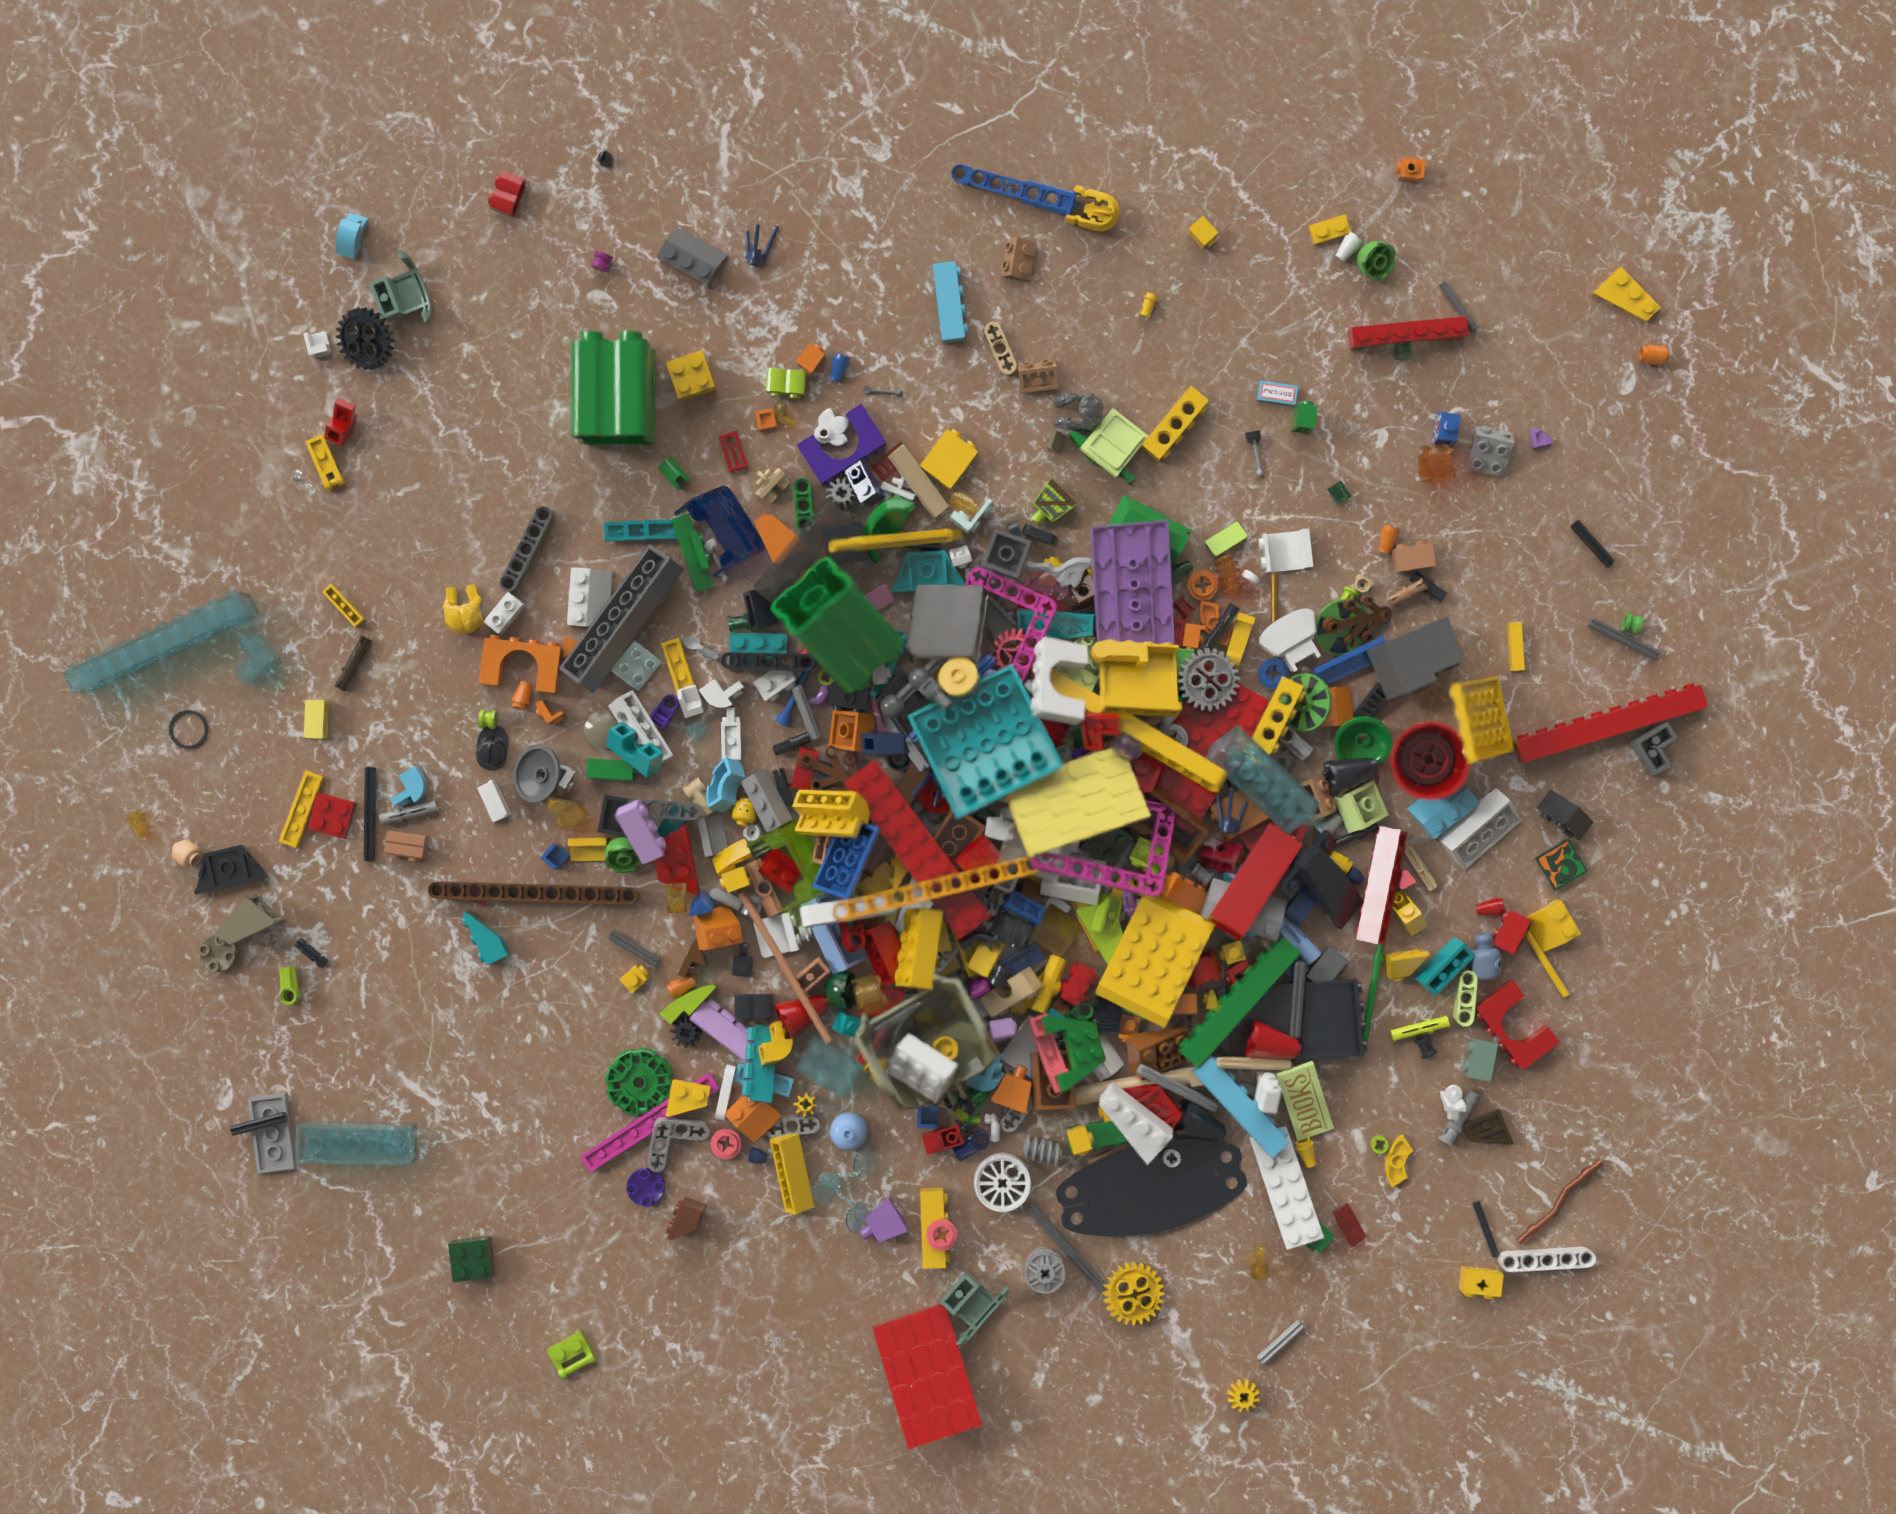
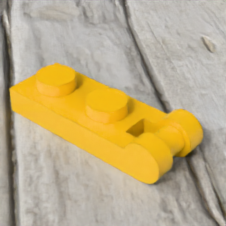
[305,434,345,491]

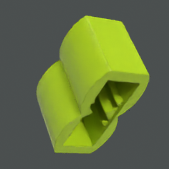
[766,368,807,399]

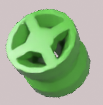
[1621,612,1643,635]

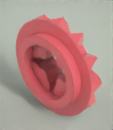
[711,1128,741,1159]
[926,1219,957,1251]

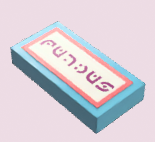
[1257,380,1298,406]

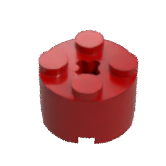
[1186,948,1222,989]

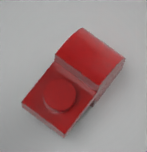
[324,398,358,447]

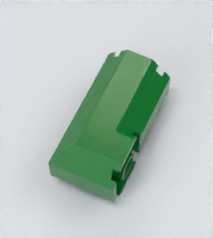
[1108,495,1192,565]

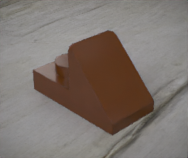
[677,939,708,978]

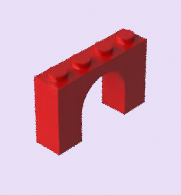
[1475,979,1560,1070]

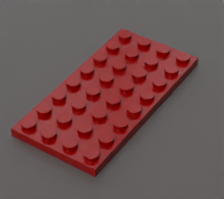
[1143,664,1270,835]

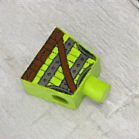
[1031,478,1077,526]

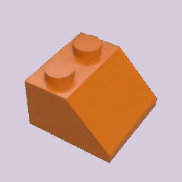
[1320,686,1353,727]
[829,710,875,752]
[693,905,743,950]
[724,1096,782,1143]

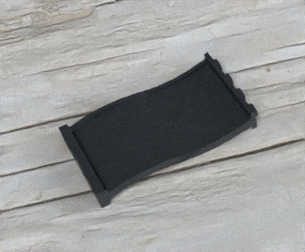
[1218,977,1367,1061]

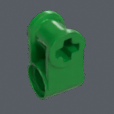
[1063,1000,1093,1021]

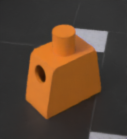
[991,1064,1031,1113]

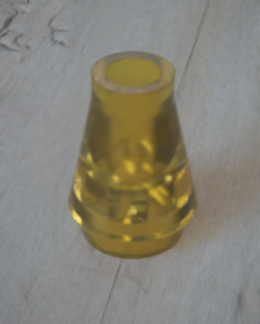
[126,809,149,839]

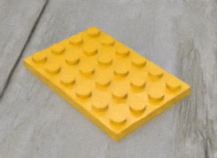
[1451,676,1515,763]

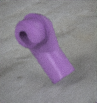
[807,685,830,706]

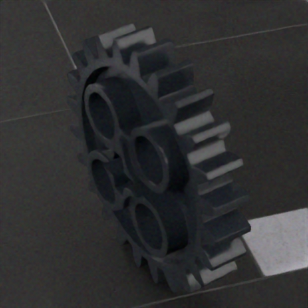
[335,307,395,370]

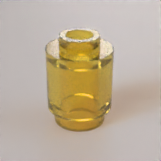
[949,490,979,516]

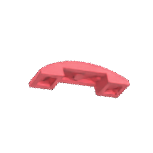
[1029,1013,1074,1093]

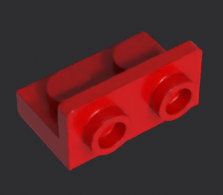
[757,847,805,893]

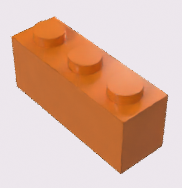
[1154,872,1207,916]

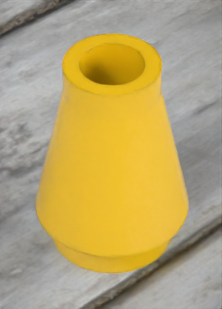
[1295,1137,1317,1168]

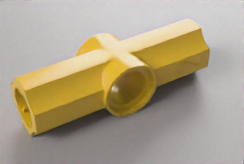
[1029,955,1067,1014]

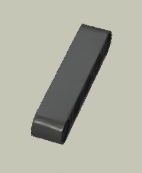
[500,506,555,593]

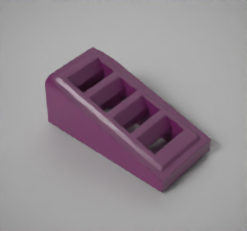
[970,976,994,999]

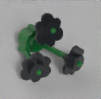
[943,1087,989,1134]

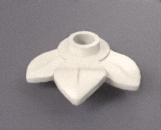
[814,409,849,446]

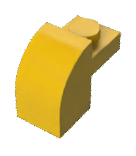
[758,1021,793,1066]

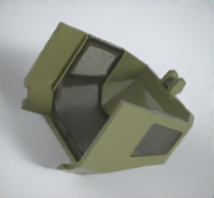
[855,974,1000,1111]

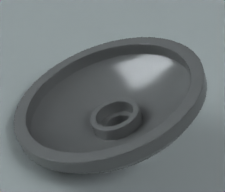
[513,745,561,803]

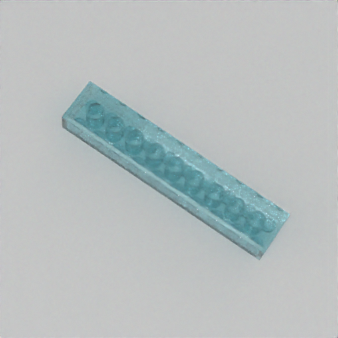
[63,590,259,694]

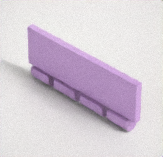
[690,998,754,1063]

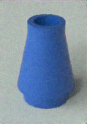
[830,353,850,382]

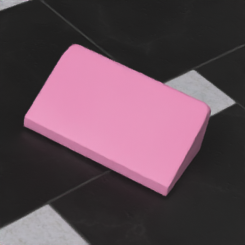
[865,584,895,611]

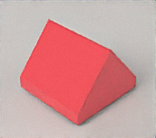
[1397,869,1416,889]

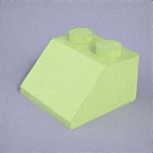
[1334,780,1389,833]

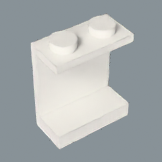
[1258,528,1313,573]

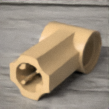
[683,777,715,818]

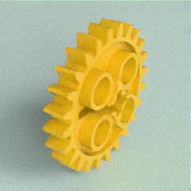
[1102,1261,1165,1326]

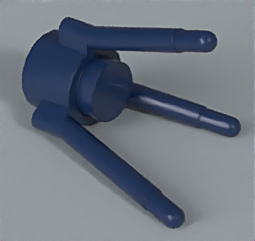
[745,224,779,266]
[911,770,945,808]
[1216,788,1247,834]

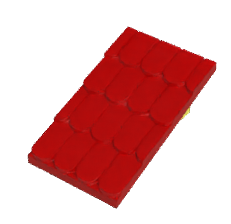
[873,1304,982,1450]

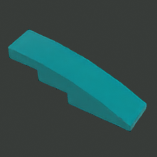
[603,520,677,542]

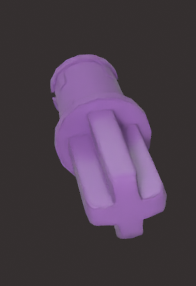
[1122,891,1137,922]

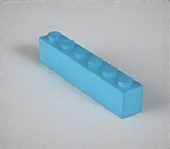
[1191,1056,1289,1158]

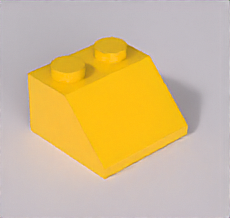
[1527,899,1581,952]

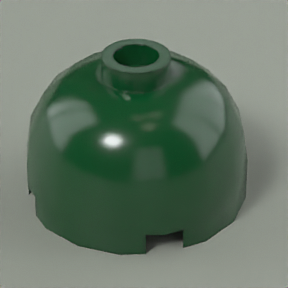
[823,972,857,1010]

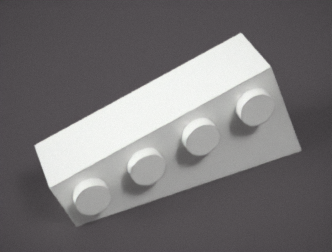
[1099,1082,1172,1165]

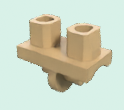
[755,468,790,503]

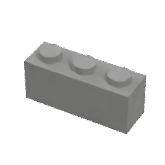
[740,769,793,832]

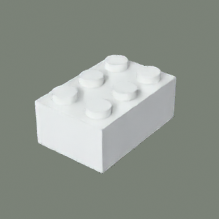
[887,1034,957,1103]

